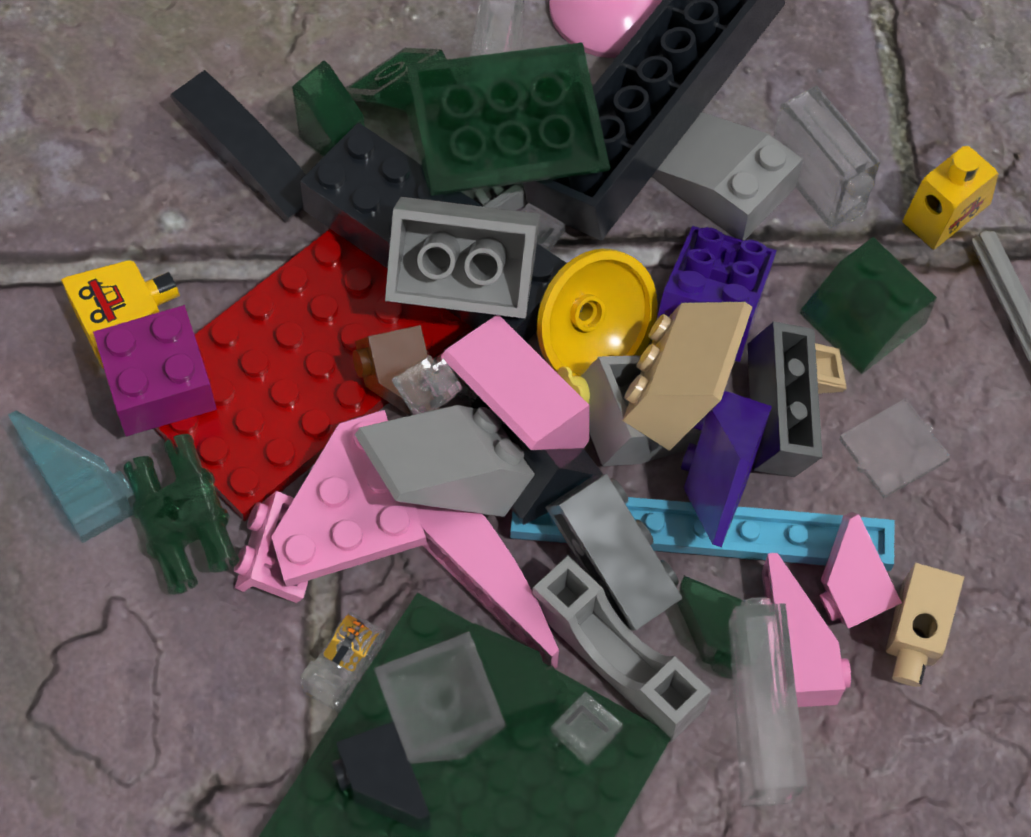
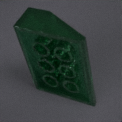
[402,42,610,196]

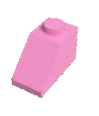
[819,512,902,629]

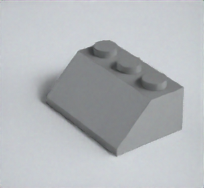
[385,197,540,318]

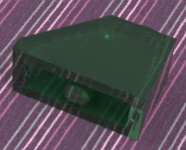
[292,60,365,157]
[677,575,775,681]
[465,623,562,733]

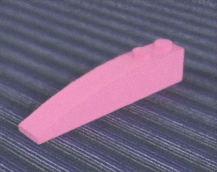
[415,504,559,673]

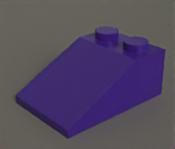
[681,390,772,548]

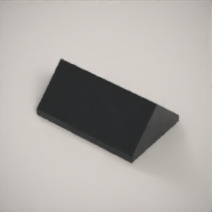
[471,396,603,525]

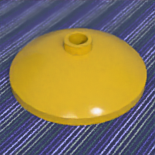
[537,249,658,376]

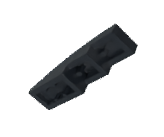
[170,70,306,223]

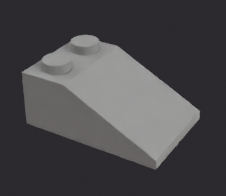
[652,112,803,240]
[581,355,701,466]
[355,405,535,517]

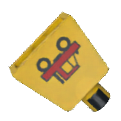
[902,146,998,250]
[61,260,180,369]

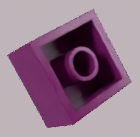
[93,305,217,437]

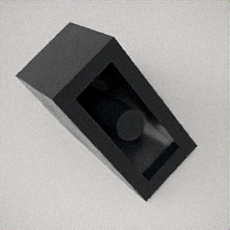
[331,721,431,832]

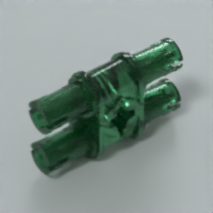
[123,434,240,595]

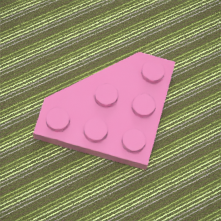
[272,410,427,587]

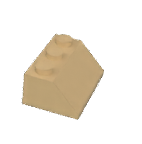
[622,302,752,451]

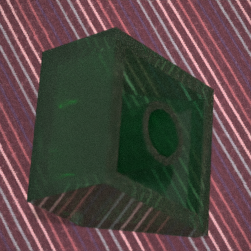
[800,237,937,374]

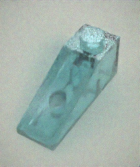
[8,410,134,543]

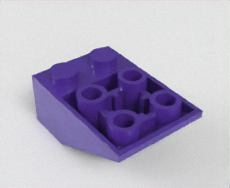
[656,225,777,362]

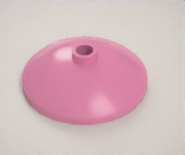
[549,0,662,58]

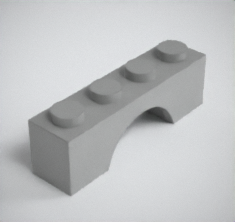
[533,556,711,743]

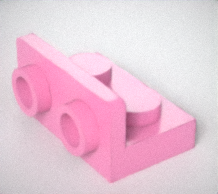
[234,491,308,603]

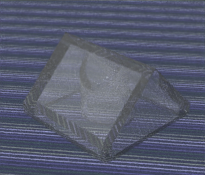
[374,632,506,764]

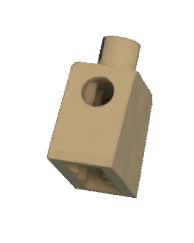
[886,563,964,687]

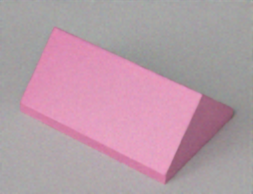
[441,315,589,450]

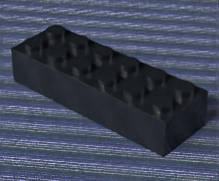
[300,122,567,342]

